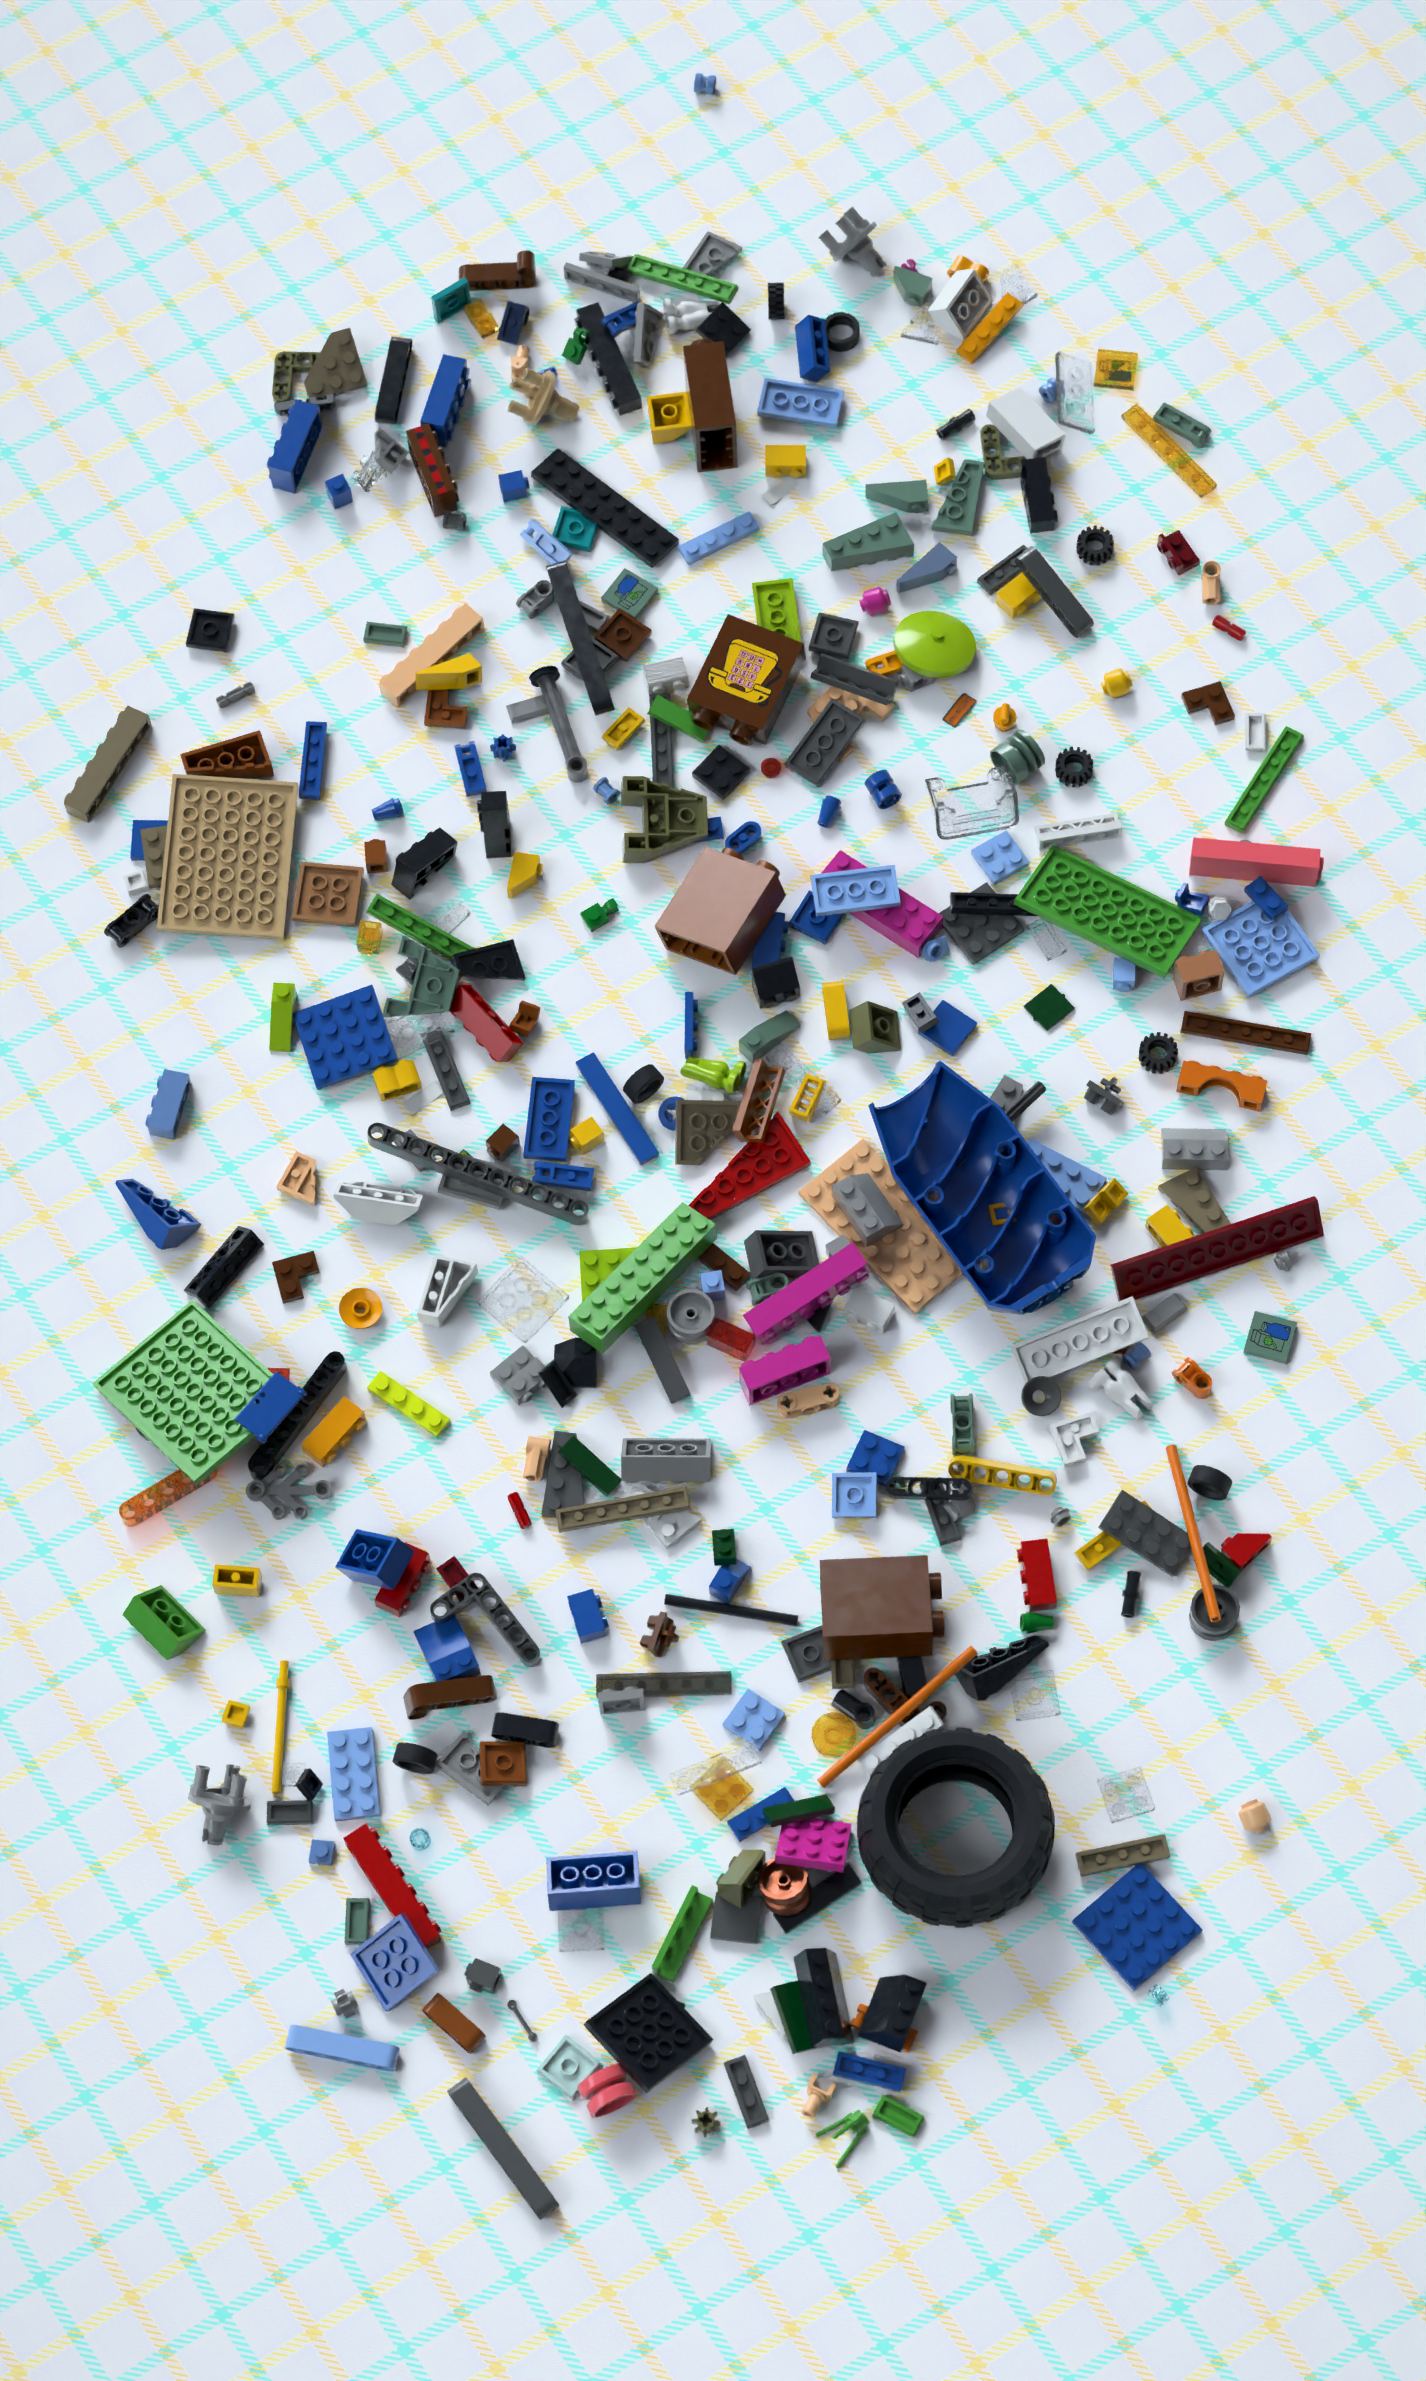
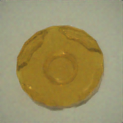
[811,1712,856,1758]

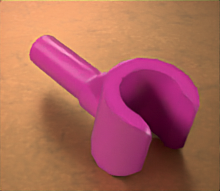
[901,259,919,273]

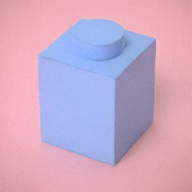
[1113,957,1135,992]
[700,1270,725,1302]

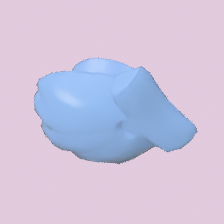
[922,935,950,962]

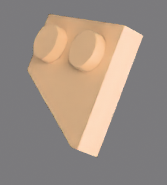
[276,1151,316,1206]

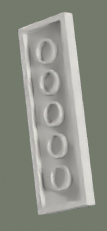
[1010,1296,1150,1384]

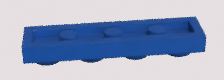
[298,721,327,800]

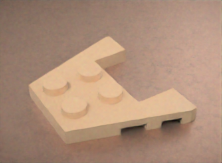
[807,686,894,763]

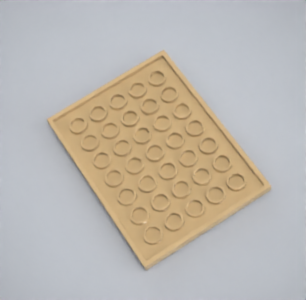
[157,774,298,940]

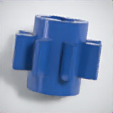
[490,734,516,761]

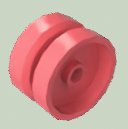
[577,2064,637,2118]

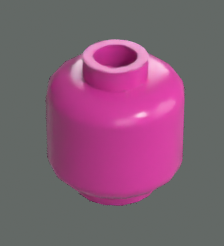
[859,587,891,617]

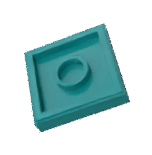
[431,277,471,323]
[552,506,598,552]

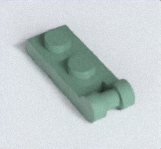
[1153,402,1212,448]

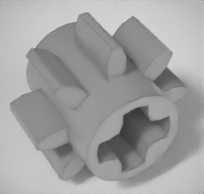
[331,1988,359,2019]

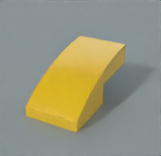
[1083,1178,1129,1225]

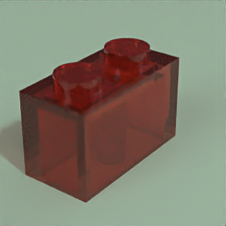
[706,1317,756,1362]

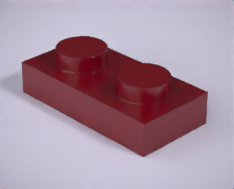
[436,1556,479,1602]

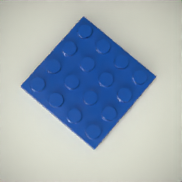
[293,984,398,1090]
[1072,1863,1203,1991]

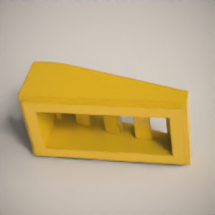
[789,1073,826,1123]

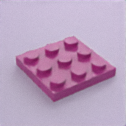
[775,1818,851,1872]

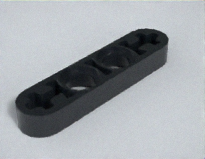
[886,1477,973,1500]

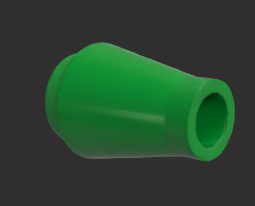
[1020,1611,1054,1634]

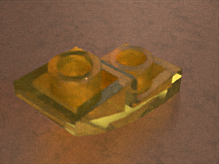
[463,299,500,339]

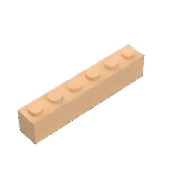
[379,603,484,708]

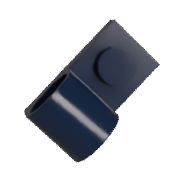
[497,301,530,346]

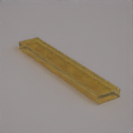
[1121,404,1217,499]

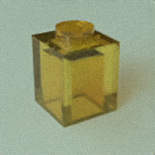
[356,920,383,955]

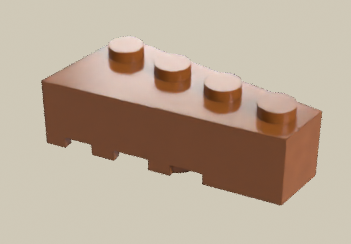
[180,730,274,779]

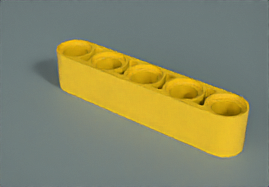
[948,1455,1057,1495]

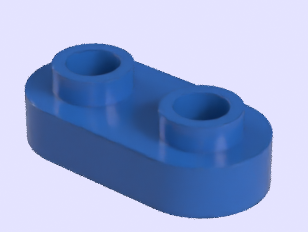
[725,821,762,854]

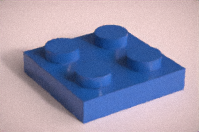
[846,1430,905,1487]

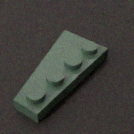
[931,459,984,536]

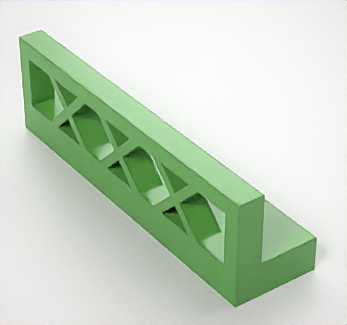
[651,1885,713,1983]

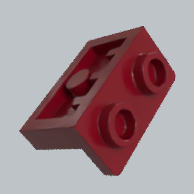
[1157,530,1200,575]

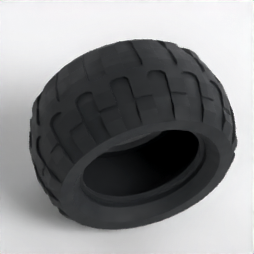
[857,1727,1055,1928]

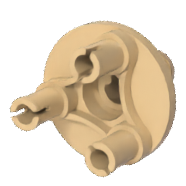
[507,368,579,426]

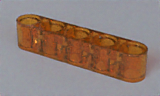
[119,1469,218,1527]

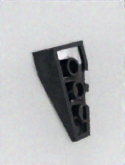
[955,1635,1049,1701]

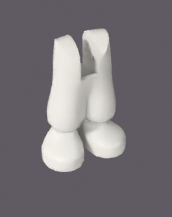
[663,298,720,335]
[1088,1356,1154,1420]

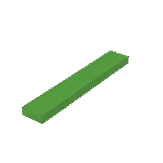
[626,254,739,304]
[1224,726,1304,834]
[366,894,475,961]

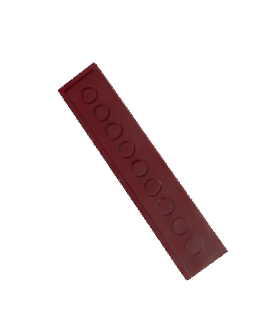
[1110,1196,1324,1302]

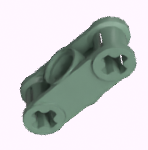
[950,1393,975,1455]

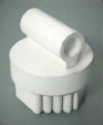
[1208,896,1232,920]

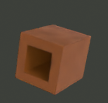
[364,839,388,874]

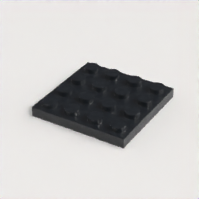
[584,1973,714,2094]

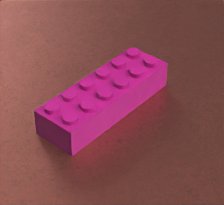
[821,850,943,958]
[743,1242,872,1345]

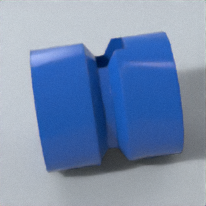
[865,770,902,809]

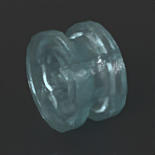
[409,1828,431,1851]
[1147,1984,1169,2007]

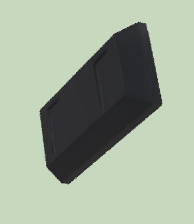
[538,1359,577,1408]

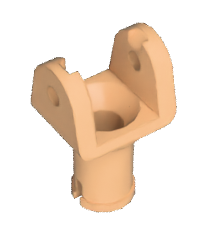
[511,345,530,381]
[801,2073,837,2119]

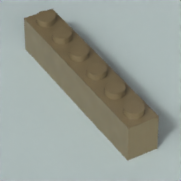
[64,705,152,823]

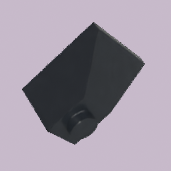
[554,1337,598,1388]

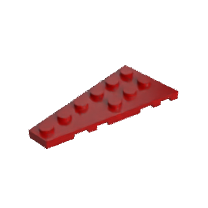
[688,1111,811,1220]

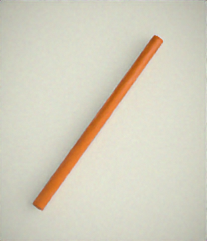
[1166,1444,1221,1622]
[817,1645,979,1788]

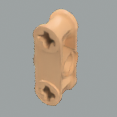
[777,1383,840,1419]

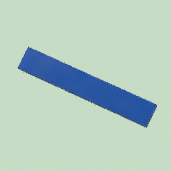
[575,1052,659,1165]

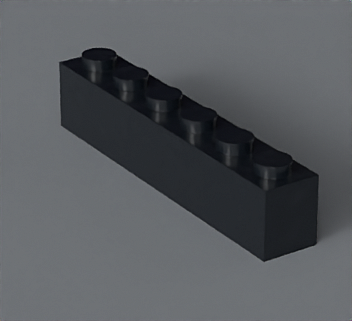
[574,302,642,416]

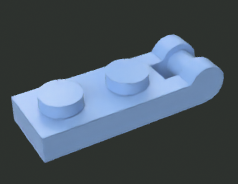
[520,518,573,564]

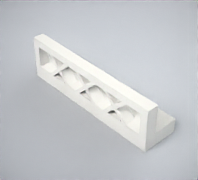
[1034,812,1123,851]

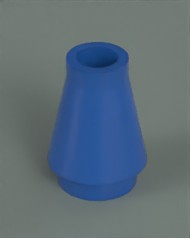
[817,795,842,828]
[371,798,404,821]

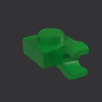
[561,327,590,365]
[580,898,619,932]

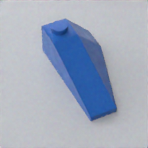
[115,1179,201,1250]

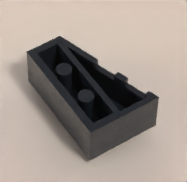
[391,827,458,900]

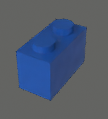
[567,1588,609,1644]

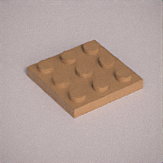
[292,861,364,927]

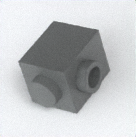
[464,1958,502,1994]

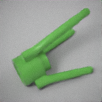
[816,2109,870,2168]

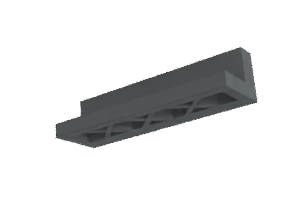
[810,653,899,706]

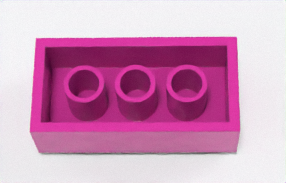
[739,1335,831,1406]

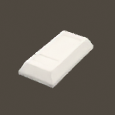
[1244,713,1266,751]

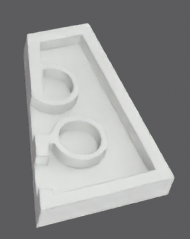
[626,1484,701,1549]

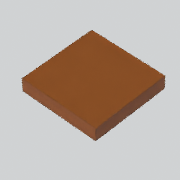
[479,1741,527,1787]

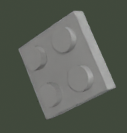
[597,1686,645,1715]

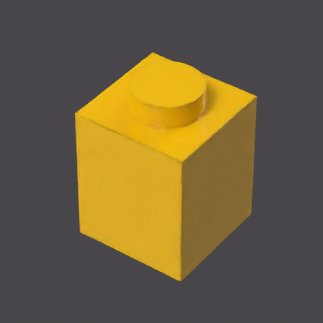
[570,1116,605,1154]

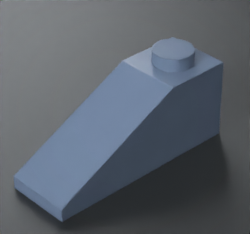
[896,542,957,593]

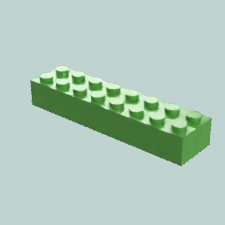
[568,1202,717,1354]

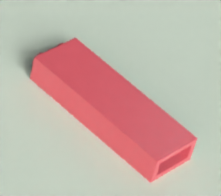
[1189,837,1324,887]

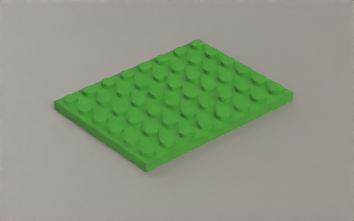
[92,1299,273,1486]

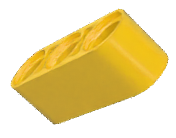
[822,981,850,1040]

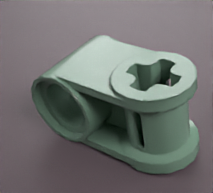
[746,1272,789,1306]

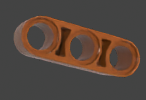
[422,1992,487,2054]

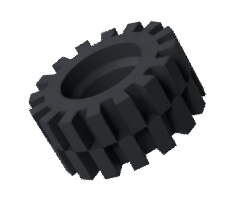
[768,282,785,319]
[1076,525,1114,566]
[1055,747,1093,788]
[1138,1032,1178,1074]

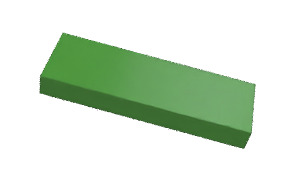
[647,694,708,743]

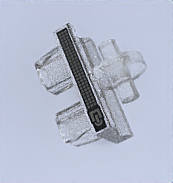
[351,451,387,493]

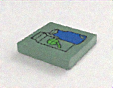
[601,568,658,619]
[1243,1311,1297,1364]

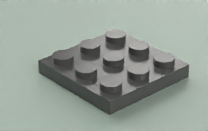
[939,882,1025,965]

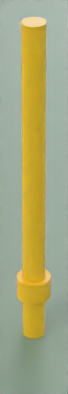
[271,1660,290,1794]

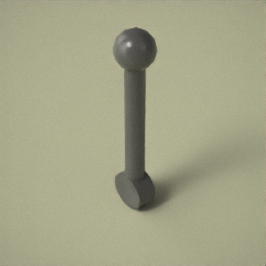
[507,2000,537,2041]

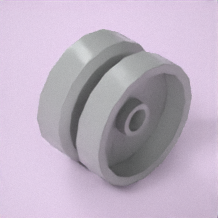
[667,1289,715,1345]

